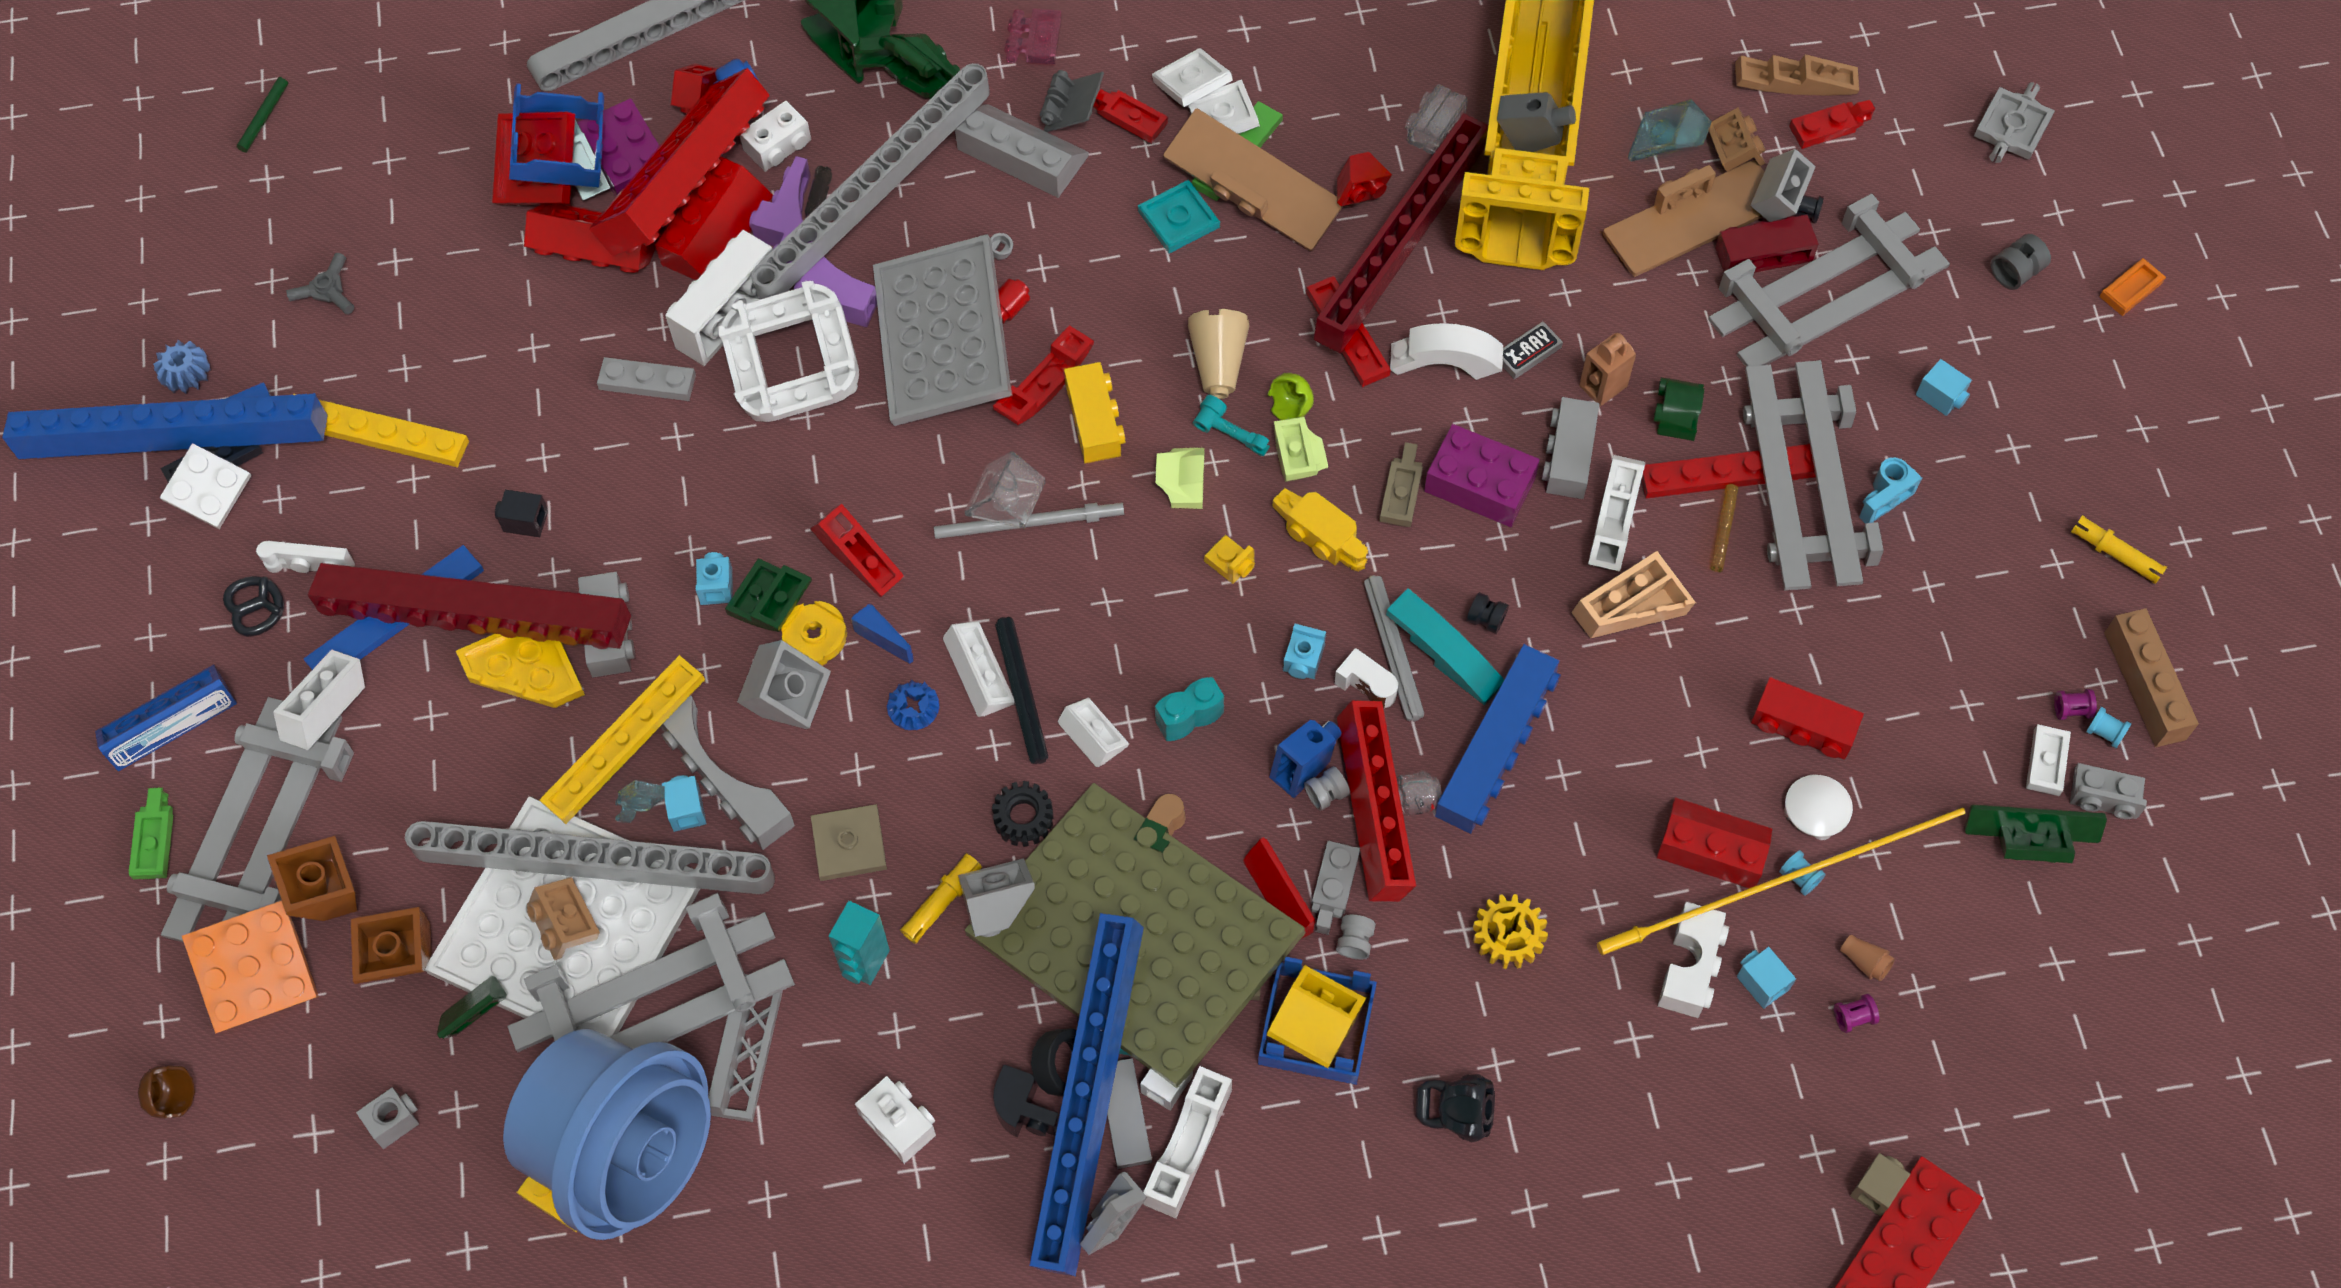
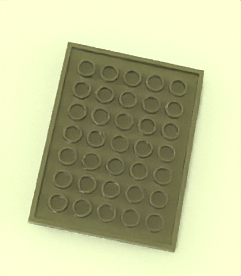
[964,783,1305,1088]

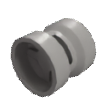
[1304,766,1350,811]
[1336,914,1376,960]

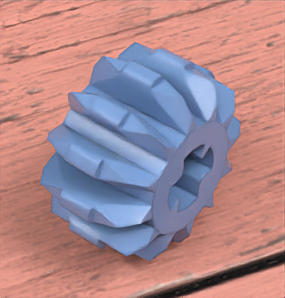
[153,340,211,394]

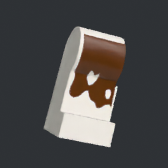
[1335,648,1398,708]

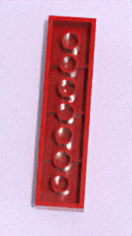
[589,68,770,257]

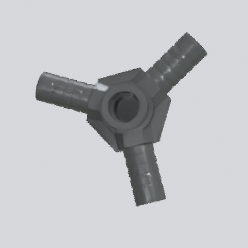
[286,253,355,315]

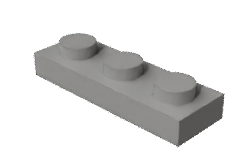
[597,357,696,401]

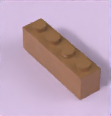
[2104,609,2199,748]

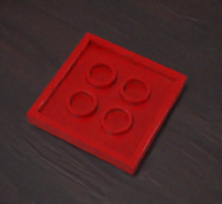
[492,112,575,205]

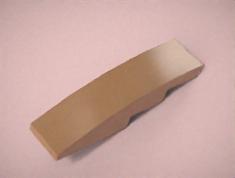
[1735,54,1859,96]

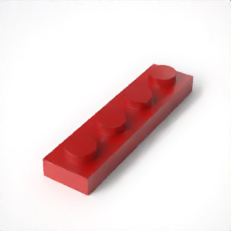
[1306,276,1391,387]

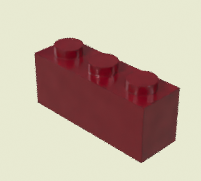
[1715,215,1819,273]

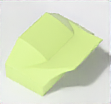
[1274,417,1328,482]
[1155,448,1204,509]

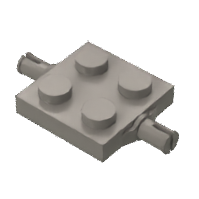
[1974,82,2055,163]

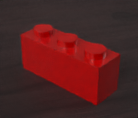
[1751,677,1864,760]

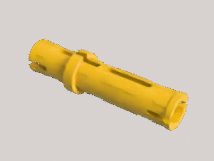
[2071,515,2167,584]
[900,853,982,944]

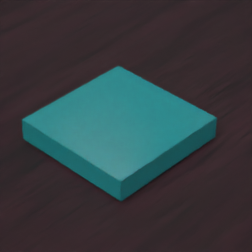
[1138,179,1220,254]

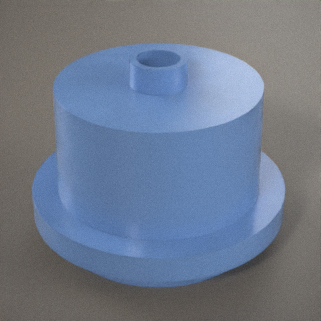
[503,1029,711,1240]

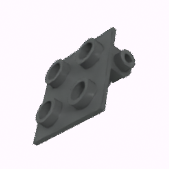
[1040,70,1104,132]

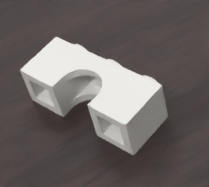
[1658,902,1729,1018]

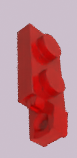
[1093,89,1168,144]
[1789,100,1875,149]

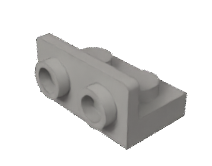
[2070,763,2147,819]
[1080,1172,1147,1255]

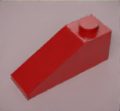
[810,503,904,597]

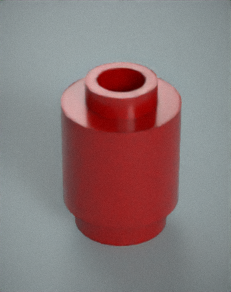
[998,279,1030,324]

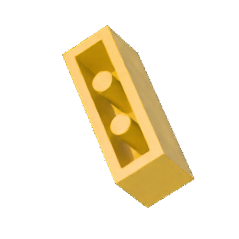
[1064,362,1126,463]

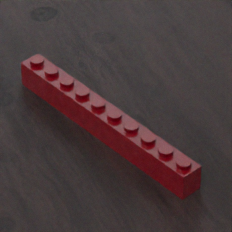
[1314,113,1489,354]
[307,563,631,649]

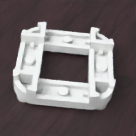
[719,281,859,422]

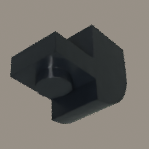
[993,1065,1059,1137]

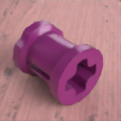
[2054,689,2097,720]
[1833,994,1880,1033]

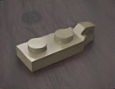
[1380,442,1423,528]

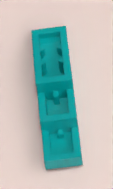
[1386,588,1504,705]

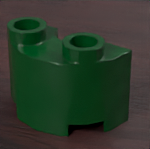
[1653,377,1705,441]

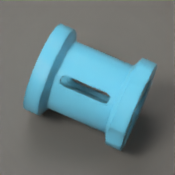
[2086,707,2132,749]
[1779,850,1826,896]

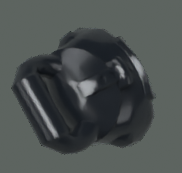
[1415,1074,1495,1143]

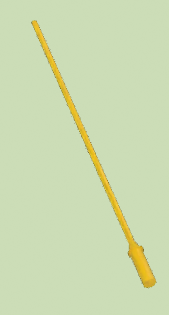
[1597,808,1965,955]

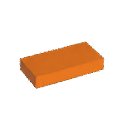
[2099,258,2166,316]

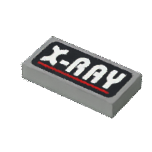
[1502,322,1563,380]

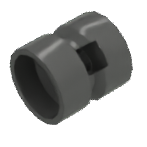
[1991,233,2051,290]

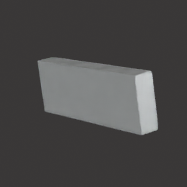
[1107,1058,1152,1169]

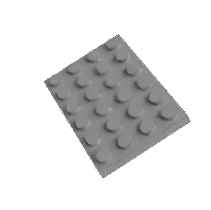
[873,234,1012,426]

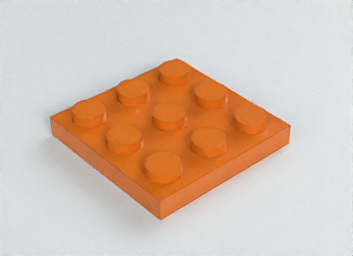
[182,901,319,1034]

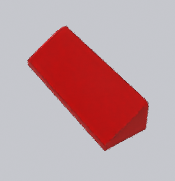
[1243,837,1315,939]

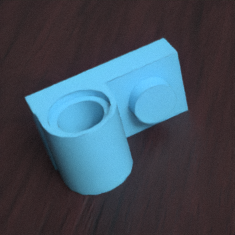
[1859,457,1922,523]

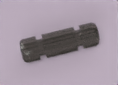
[805,166,832,218]

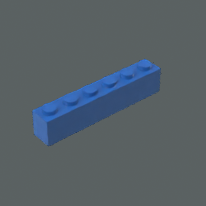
[1435,644,1561,834]

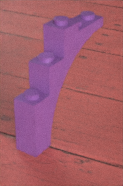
[749,156,877,328]

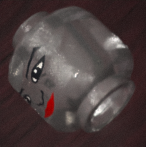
[1396,770,1442,816]

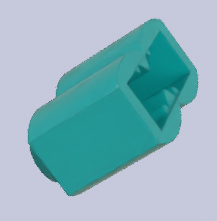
[1155,677,1224,741]

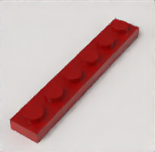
[1641,444,1816,499]

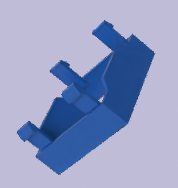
[509,84,604,188]
[1258,956,1377,1085]

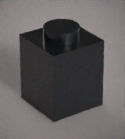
[495,489,548,538]

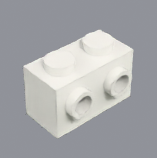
[740,101,811,172]

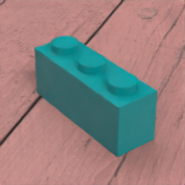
[828,901,890,985]

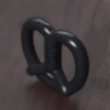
[223,576,284,637]

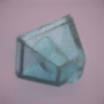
[1628,99,1712,161]

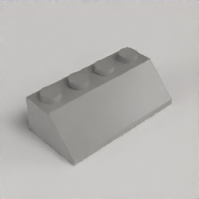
[955,104,1089,198]

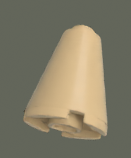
[1188,309,1249,399]

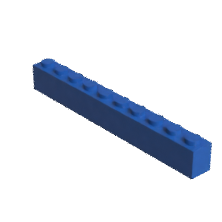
[2,393,328,459]
[1030,913,1144,1277]

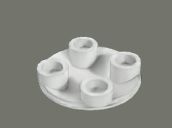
[1784,775,1853,840]

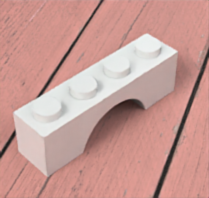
[1143,1066,1232,1218]

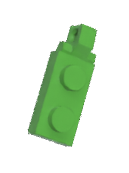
[129,788,174,880]

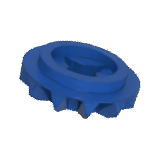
[887,680,940,730]

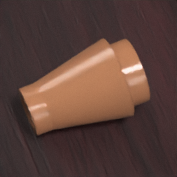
[1840,935,1895,981]

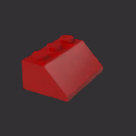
[1657,797,1773,888]

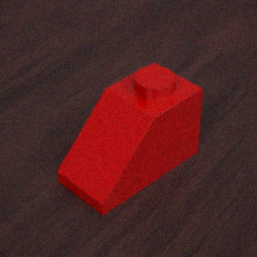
[671,64,718,113]

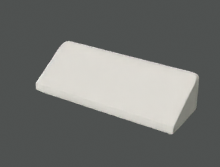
[943,622,1015,717]

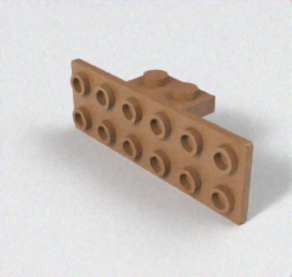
[1164,108,1343,251]
[1603,160,1764,277]

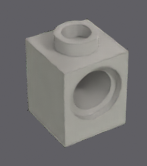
[356,1087,419,1149]

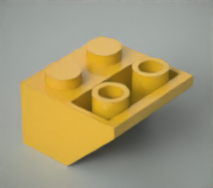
[1267,965,1366,1068]

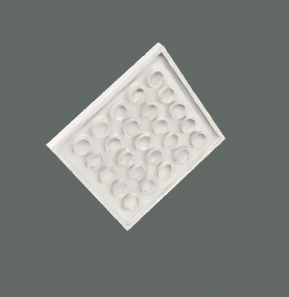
[425,797,700,1037]

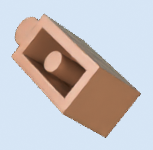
[1579,333,1636,407]

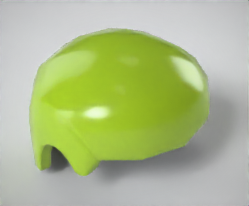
[1268,373,1314,420]

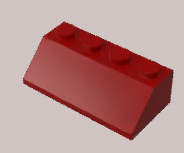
[655,156,773,280]
[524,204,663,273]

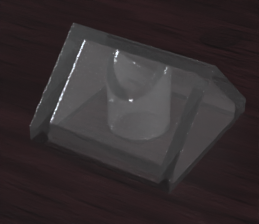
[964,451,1046,529]

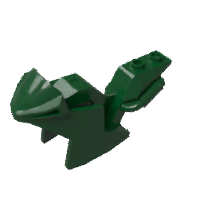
[801,0,960,99]

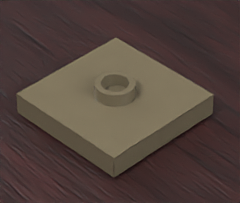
[811,804,887,881]

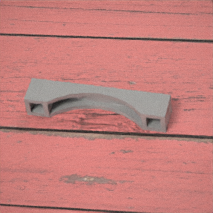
[660,695,795,850]

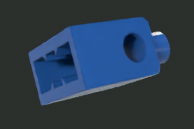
[1269,720,1341,798]

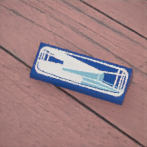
[95,664,237,771]

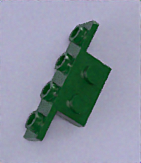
[1964,805,2107,863]

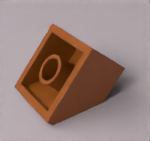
[267,836,357,921]
[351,907,432,984]

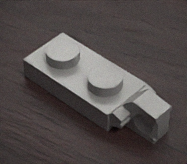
[1311,841,1360,935]

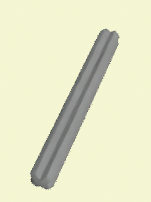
[1364,575,1424,722]

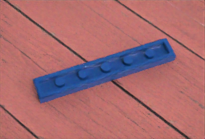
[303,545,484,670]

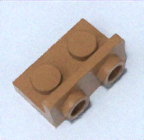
[1706,107,1766,172]
[527,877,600,960]

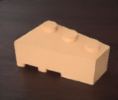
[1572,551,1696,639]

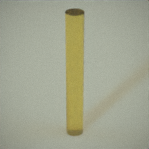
[1710,484,1739,572]

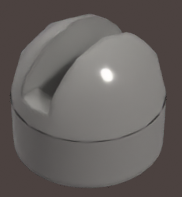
[990,233,1013,260]

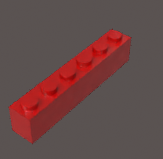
[1337,700,1416,902]

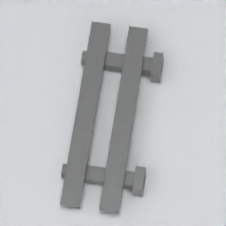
[1708,194,1950,366]
[1743,360,1884,591]
[161,697,354,942]
[507,893,795,1052]

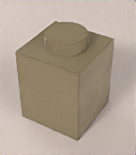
[1850,1153,1910,1217]

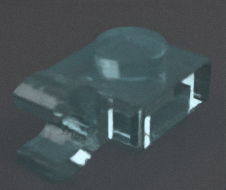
[615,780,665,823]

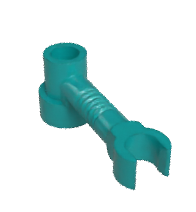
[1193,395,1270,456]

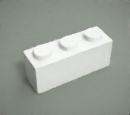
[273,650,365,750]

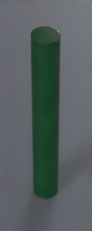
[236,77,288,153]

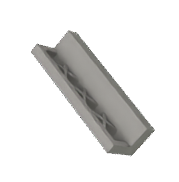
[708,974,783,1122]

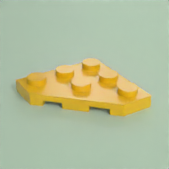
[456,634,585,708]

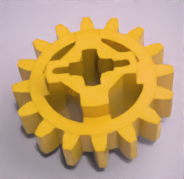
[1473,894,1548,969]

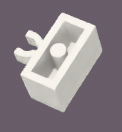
[855,1076,936,1164]

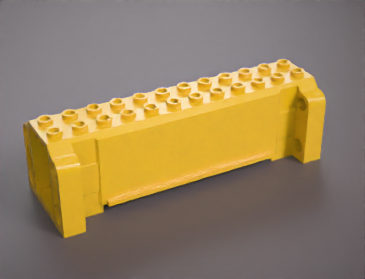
[1455,0,1594,270]

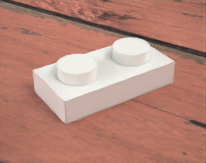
[2026,724,2071,796]

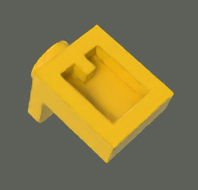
[1204,535,1255,584]

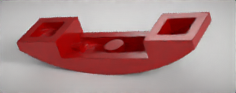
[993,325,1094,425]

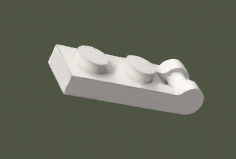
[256,541,355,573]

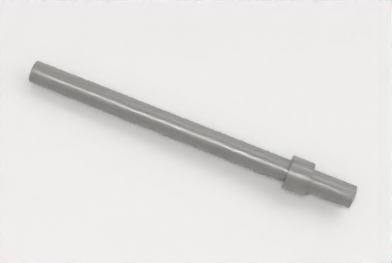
[934,502,1124,539]

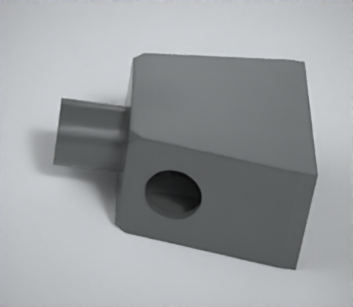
[1497,92,1576,152]

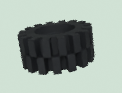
[992,781,1054,847]

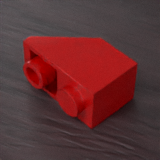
[1337,152,1392,206]

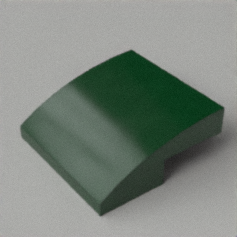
[725,558,812,632]

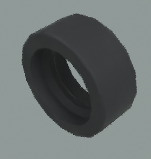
[1031,1028,1077,1096]

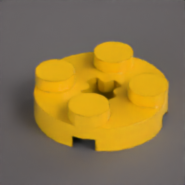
[781,601,847,666]

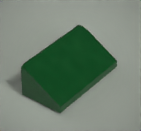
[437,976,507,1039]

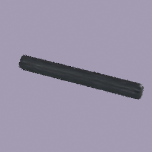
[995,617,1049,764]

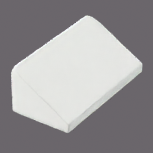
[1058,697,1129,767]

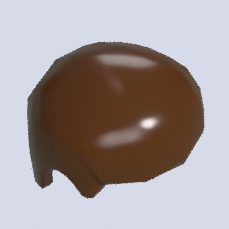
[138,1066,195,1119]

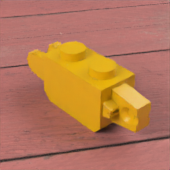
[1273,488,1368,572]

